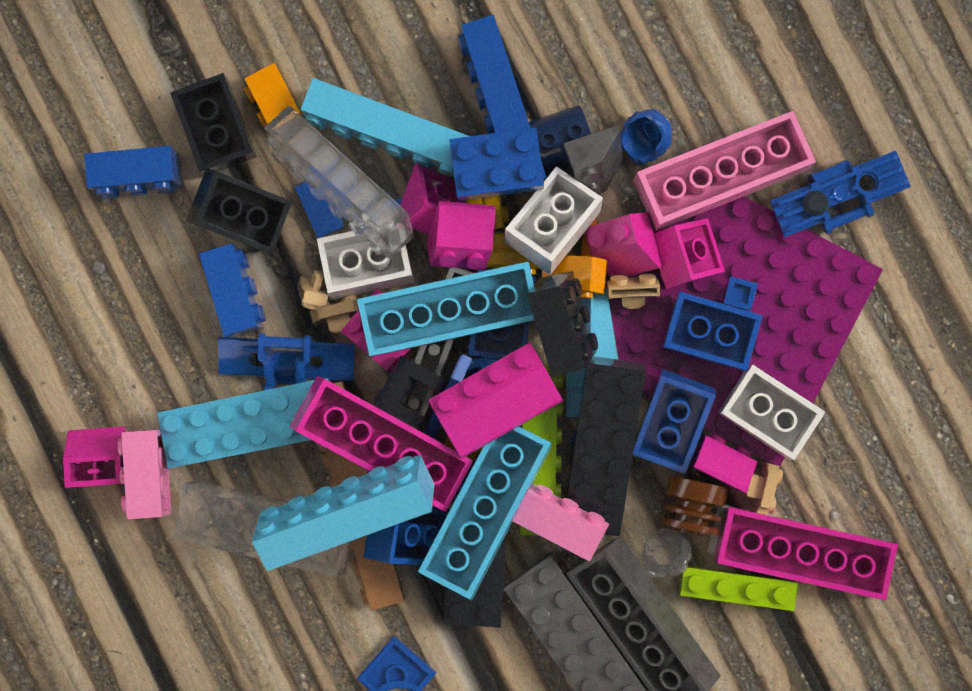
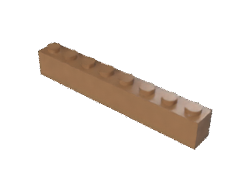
[321,381,405,611]

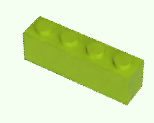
[677,565,798,611]

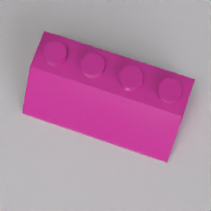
[428,343,563,459]

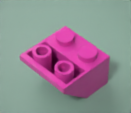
[63,426,126,488]

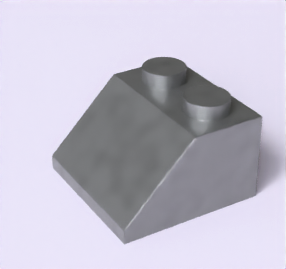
[563,125,623,195]

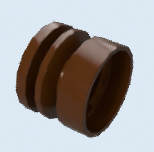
[660,475,728,536]

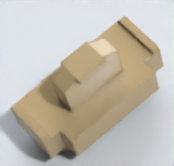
[297,270,328,310]
[607,274,660,309]
[310,295,359,334]
[745,462,783,515]

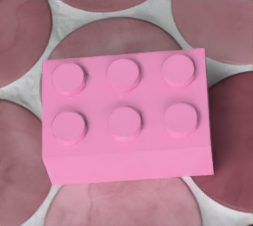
[118,430,172,519]

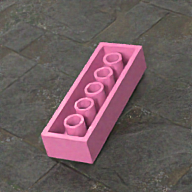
[633,111,816,231]

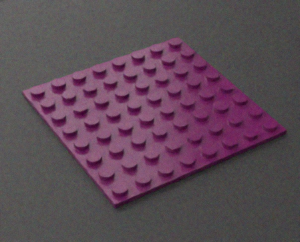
[610,196,883,468]

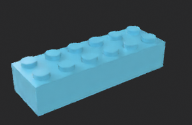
[301,78,470,179]
[357,262,535,357]
[157,378,329,469]
[418,426,552,601]
[252,455,434,571]

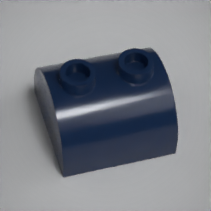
[529,105,591,175]

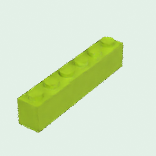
[520,364,563,536]

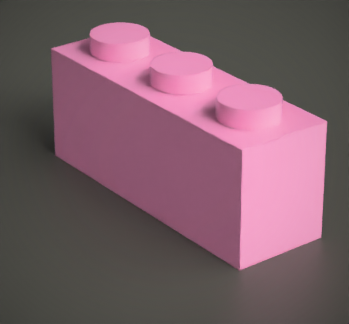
[513,484,609,562]

